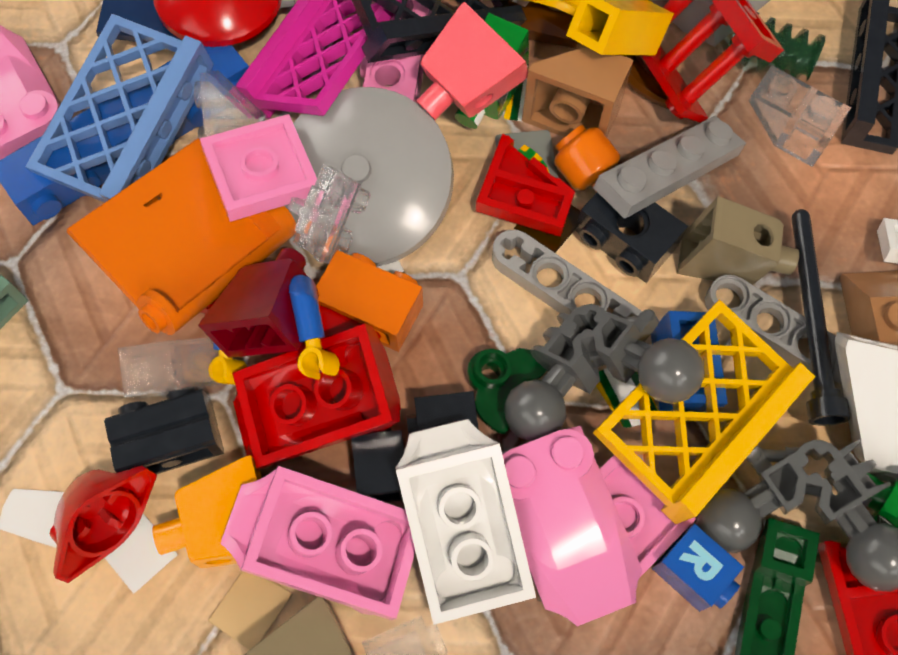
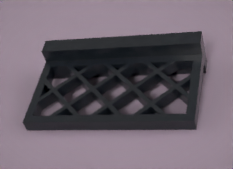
[352,0,527,63]

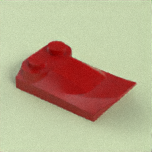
[232,323,401,468]

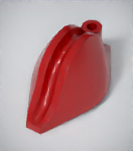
[49,466,157,583]

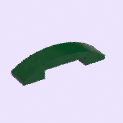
[735,518,820,655]

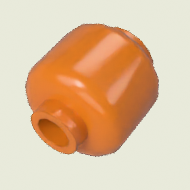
[554,125,620,192]

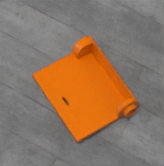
[67,138,297,335]

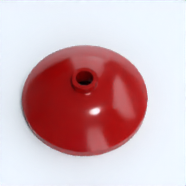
[153,0,282,47]

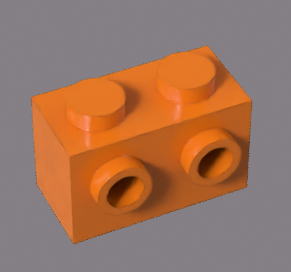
[316,250,423,352]

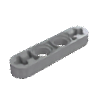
[492,230,642,318]

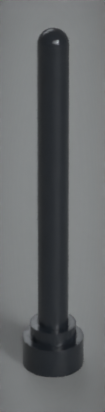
[791,209,850,426]

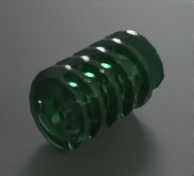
[727,12,826,85]

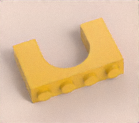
[524,0,674,55]

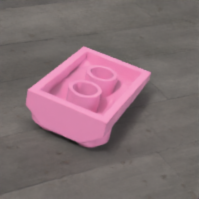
[0,25,60,160]
[502,426,643,627]
[220,466,415,620]

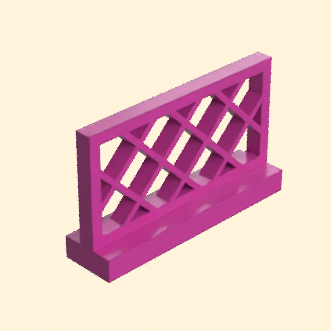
[235,0,400,119]

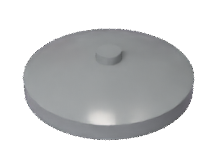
[285,87,454,267]

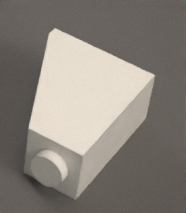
[834,332,898,482]

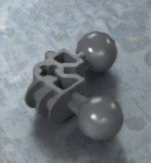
[504,304,705,441]
[695,440,898,592]

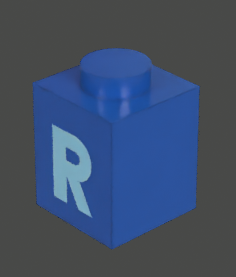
[652,523,744,612]

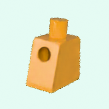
[152,455,262,568]

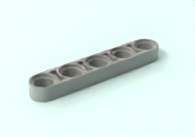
[705,275,844,397]

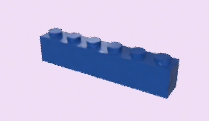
[0,45,249,226]

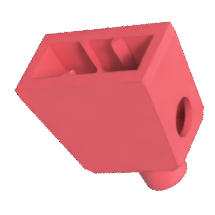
[416,2,528,121]

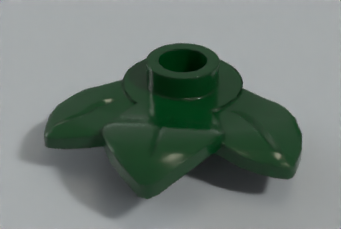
[467,348,547,434]

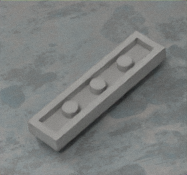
[593,116,746,219]

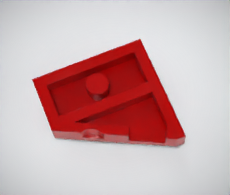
[475,134,575,237]

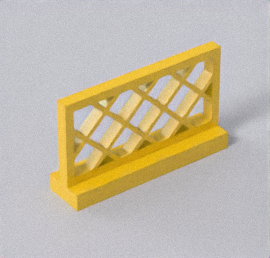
[593,299,815,524]

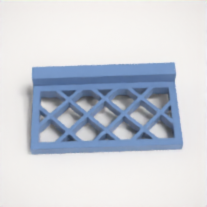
[25,14,214,203]

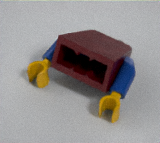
[198,248,340,385]

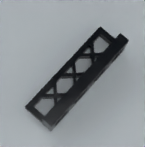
[841,0,898,155]

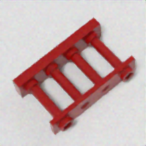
[641,0,784,123]

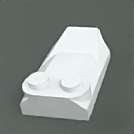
[395,419,536,625]

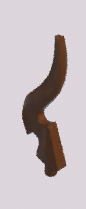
[507,0,669,110]

